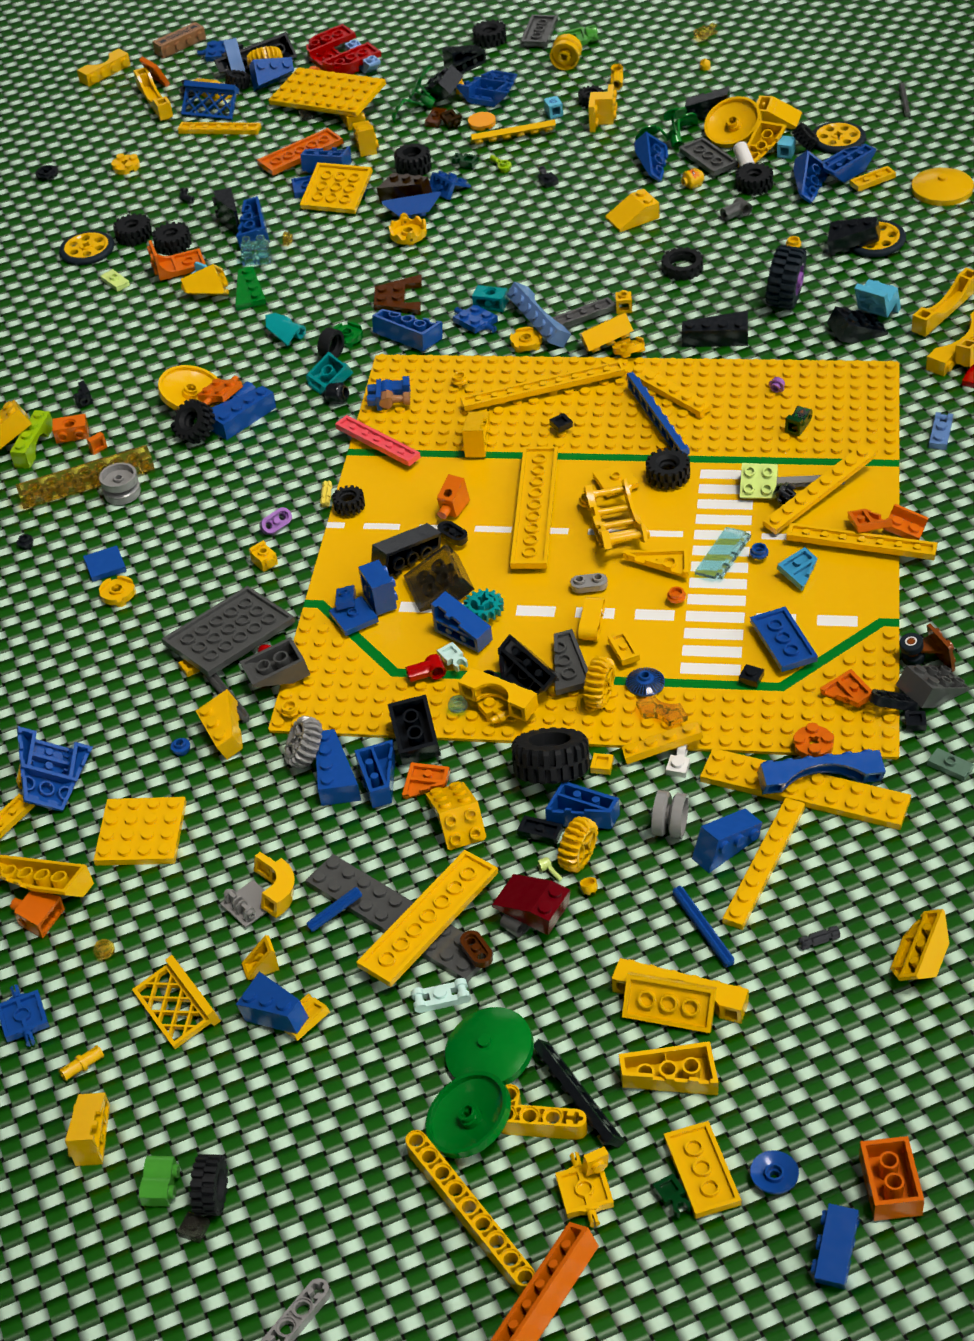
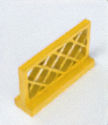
[132,955,221,1049]

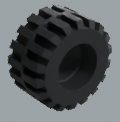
[394,143,432,176]

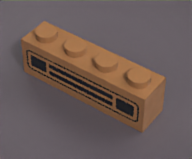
[152,22,206,58]

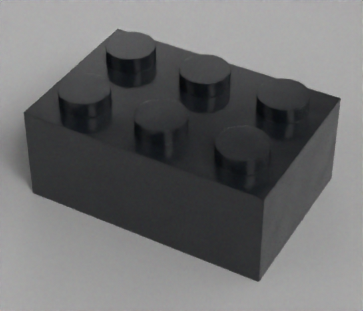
[388,694,441,765]

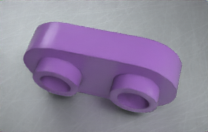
[259,507,292,535]

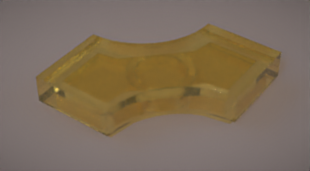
[636,695,688,726]

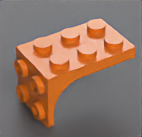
[147,240,206,281]

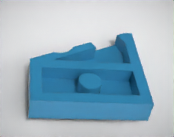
[777,547,818,591]

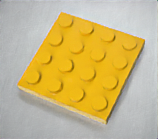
[300,162,373,214]
[93,797,187,866]

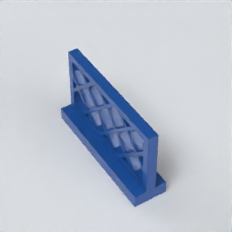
[181,80,240,120]

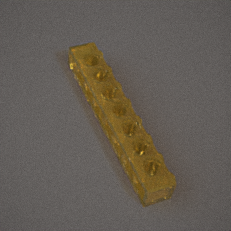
[16,445,155,509]

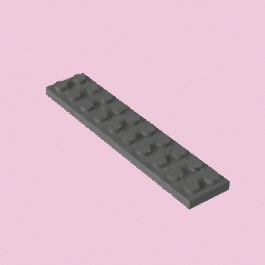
[305,854,494,983]

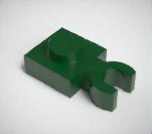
[451,153,479,168]
[652,1173,691,1218]

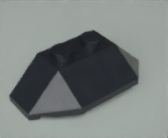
[498,634,557,695]

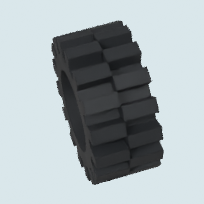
[225,70,250,89]
[578,85,603,108]
[792,122,819,150]
[332,485,365,516]

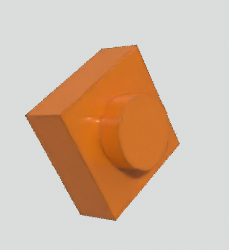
[87,432,107,455]

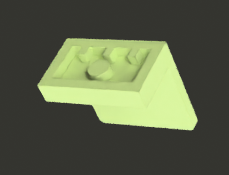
[740,463,778,499]

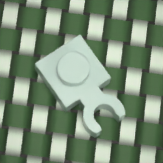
[437,642,468,672]

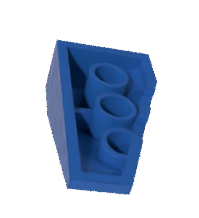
[634,132,668,182]
[793,150,828,203]

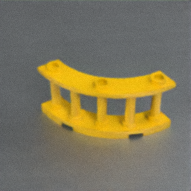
[583,478,650,550]

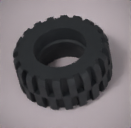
[511,727,590,784]

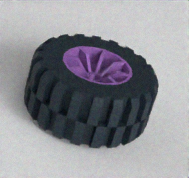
[766,245,807,310]

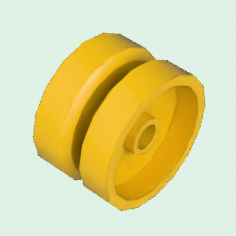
[550,34,582,71]

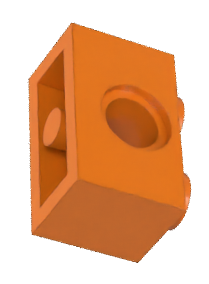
[52,414,89,444]

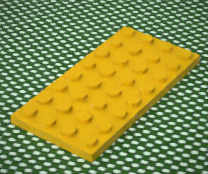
[268,67,386,117]

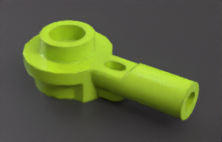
[490,155,512,173]

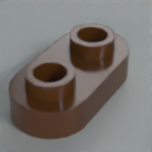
[460,930,493,968]

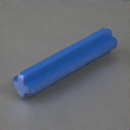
[306,887,362,932]

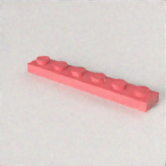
[335,415,421,466]

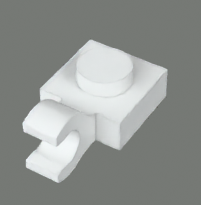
[666,744,690,778]

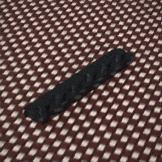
[534,1039,625,1148]

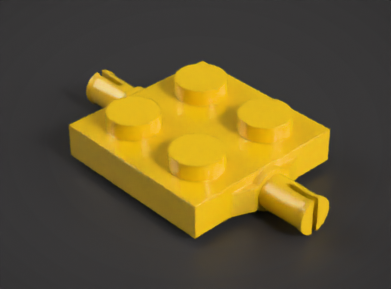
[555,1152,614,1227]

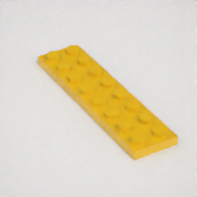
[356,850,498,987]

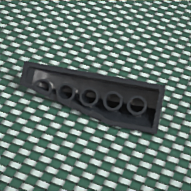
[214,32,297,73]

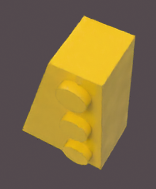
[352,120,379,157]
[579,313,633,353]
[196,689,243,759]

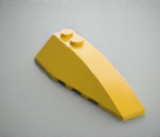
[0,855,94,897]

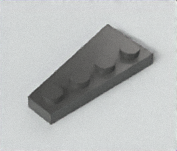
[554,629,588,696]

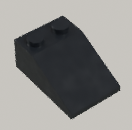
[212,187,240,235]

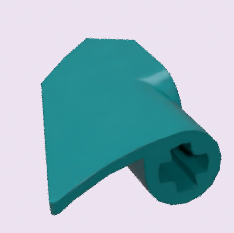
[265,313,306,346]

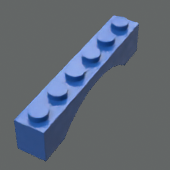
[757,749,886,795]

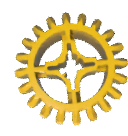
[247,46,283,66]
[583,656,616,709]
[557,816,598,873]

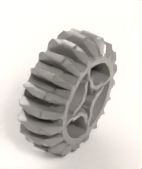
[284,716,323,769]

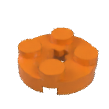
[793,723,834,758]

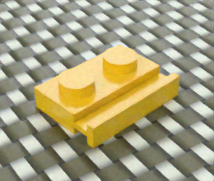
[284,993,330,1041]

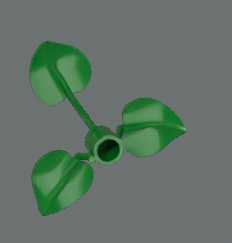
[392,65,436,122]
[635,107,698,147]

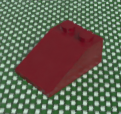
[492,874,570,935]

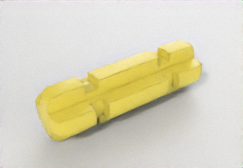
[320,480,332,508]

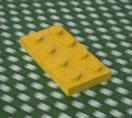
[622,972,717,1033]
[664,1121,742,1219]

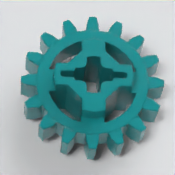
[463,588,504,622]

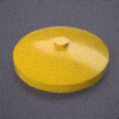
[704,96,762,148]
[911,167,974,206]
[158,365,221,410]

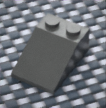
[240,637,310,688]

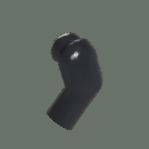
[179,187,195,204]

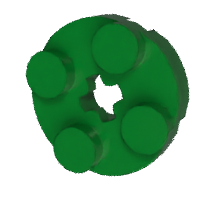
[333,322,363,348]

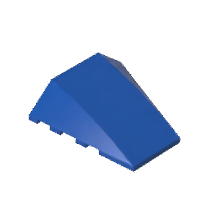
[456,70,518,107]
[17,726,93,812]

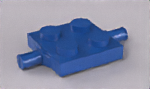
[197,40,226,62]
[453,304,498,334]
[0,985,50,1046]

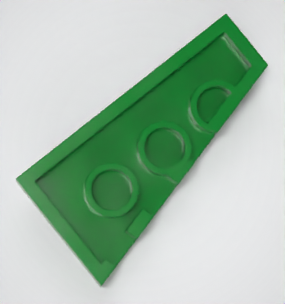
[235,266,266,311]

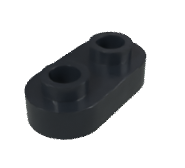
[437,521,468,546]

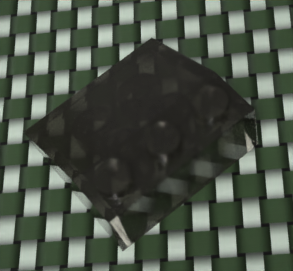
[403,544,474,612]

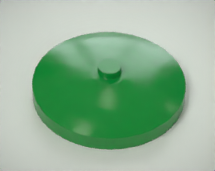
[445,1007,534,1085]
[426,1071,511,1158]

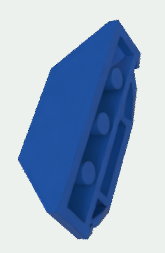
[823,144,876,183]
[381,191,441,218]

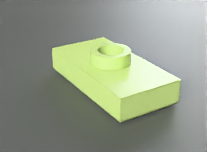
[100,269,130,292]

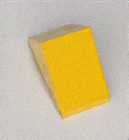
[241,935,279,980]

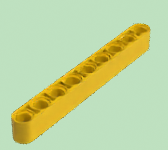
[405,1130,535,1296]

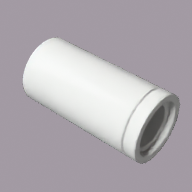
[733,141,755,167]

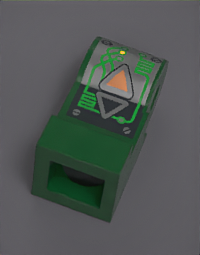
[785,406,813,436]

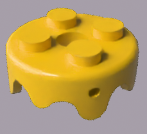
[388,213,427,246]

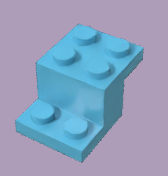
[854,279,901,318]

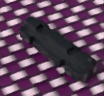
[798,926,840,950]

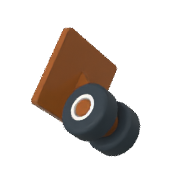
[899,623,956,672]

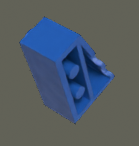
[300,146,352,173]
[545,782,620,829]
[236,972,308,1034]

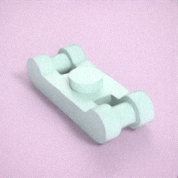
[411,978,471,1013]

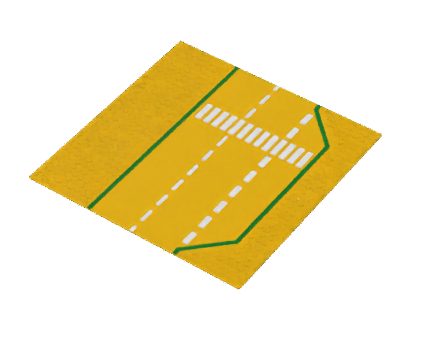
[268,354,899,760]

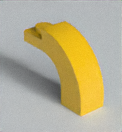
[254,852,294,918]

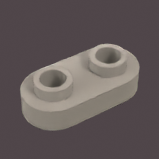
[570,573,608,593]

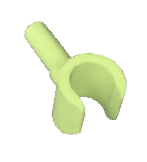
[538,857,563,881]

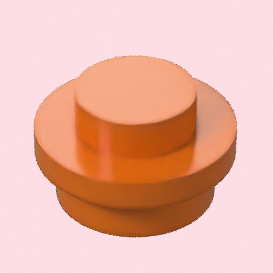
[667,586,686,604]

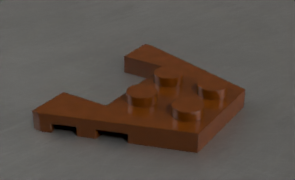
[374,275,422,315]

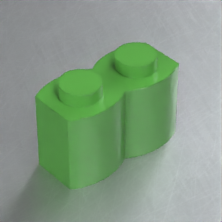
[139,1156,180,1207]

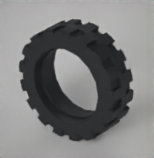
[661,247,703,281]

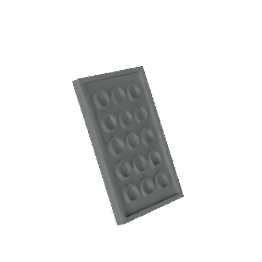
[162,586,295,677]

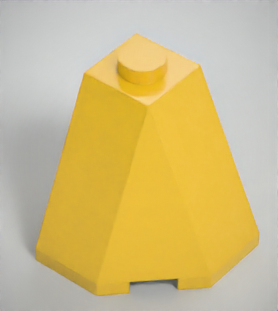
[181,264,229,296]

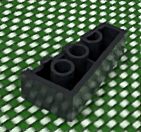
[682,310,748,347]

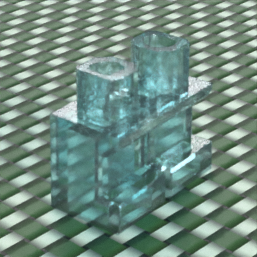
[240,235,272,266]

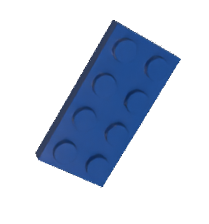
[750,607,818,672]

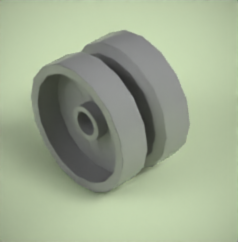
[99,463,141,505]
[651,790,689,839]

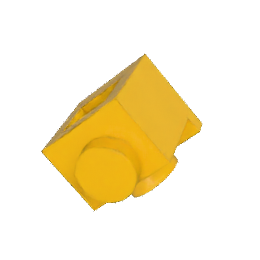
[615,290,632,314]
[249,540,278,572]

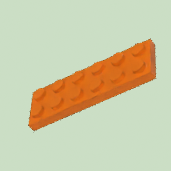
[257,128,344,176]

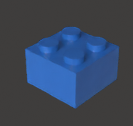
[358,559,398,616]

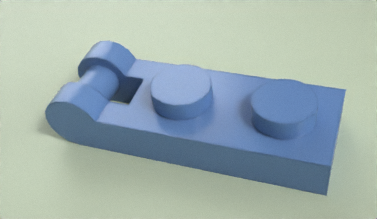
[929,412,954,450]

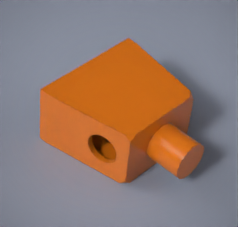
[437,474,470,519]
[10,891,65,938]

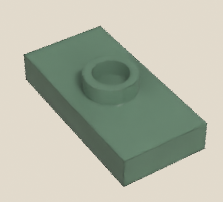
[927,748,974,782]

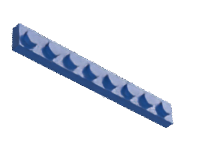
[627,372,690,457]

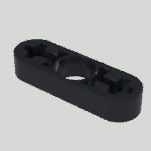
[868,689,920,711]

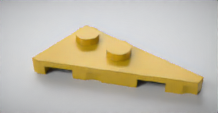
[623,548,688,578]

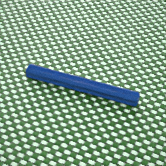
[672,886,734,967]

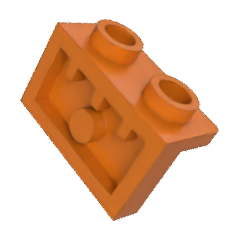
[883,504,929,540]

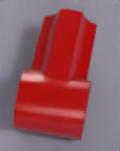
[405,654,446,682]

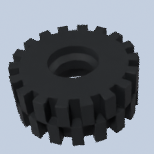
[472,20,507,48]
[735,162,773,196]
[113,213,152,246]
[152,222,192,255]
[172,399,215,444]
[646,448,690,490]
[190,1154,228,1216]

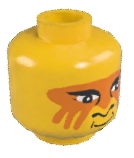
[681,168,704,189]

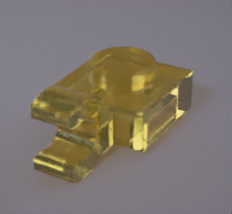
[693,23,718,40]

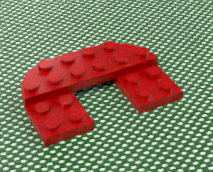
[306,24,382,75]

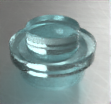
[448,695,468,713]

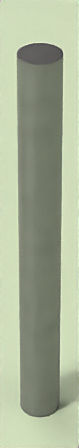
[899,83,911,117]

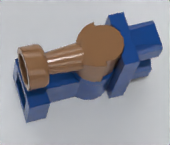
[367,376,411,411]

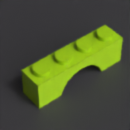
[10,410,52,469]

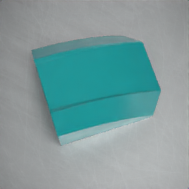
[306,351,354,394]

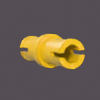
[58,1045,104,1081]

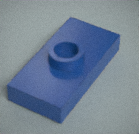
[335,585,356,610]

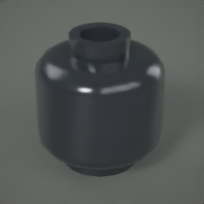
[324,382,349,404]

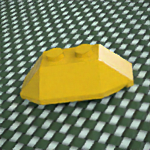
[890,909,949,981]

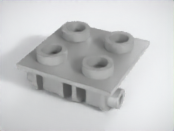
[220,880,267,928]

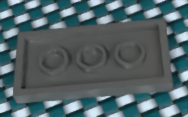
[521,15,558,48]
[679,137,738,176]

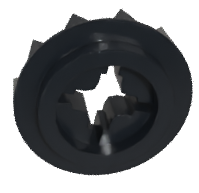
[35,165,58,181]

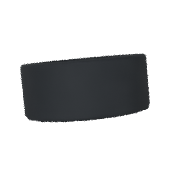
[317,327,344,358]

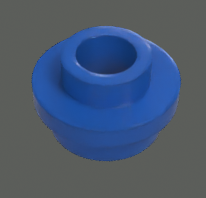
[750,543,768,560]
[171,738,190,756]

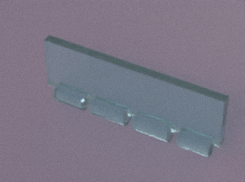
[695,527,751,579]

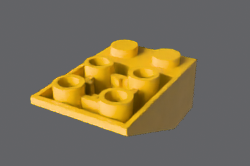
[757,95,802,129]

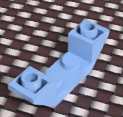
[345,39,381,74]

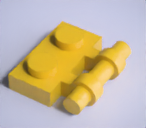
[477,697,511,725]

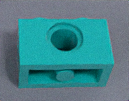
[472,285,509,312]

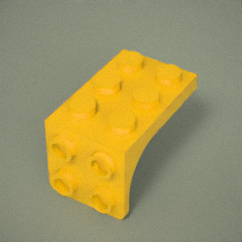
[425,781,486,850]

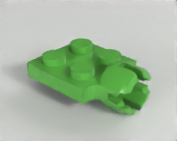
[557,25,599,47]

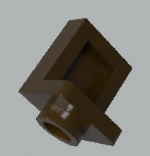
[440,109,462,129]

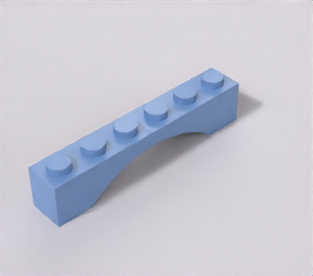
[506,282,571,348]

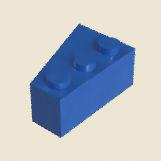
[249,57,294,92]
[431,591,493,653]
[354,740,396,808]
[692,808,763,873]
[811,1203,860,1289]

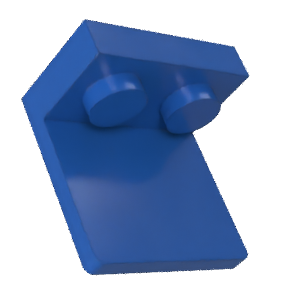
[429,171,471,200]

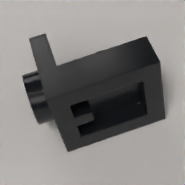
[73,381,93,409]

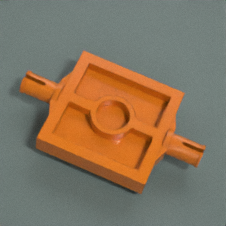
[197,375,243,405]

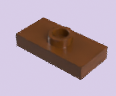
[424,107,447,128]

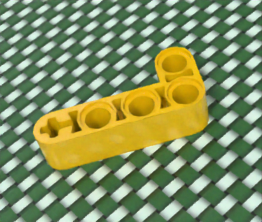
[501,1084,588,1140]

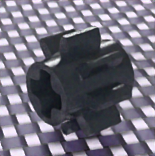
[773,482,796,505]

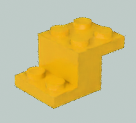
[588,84,618,132]

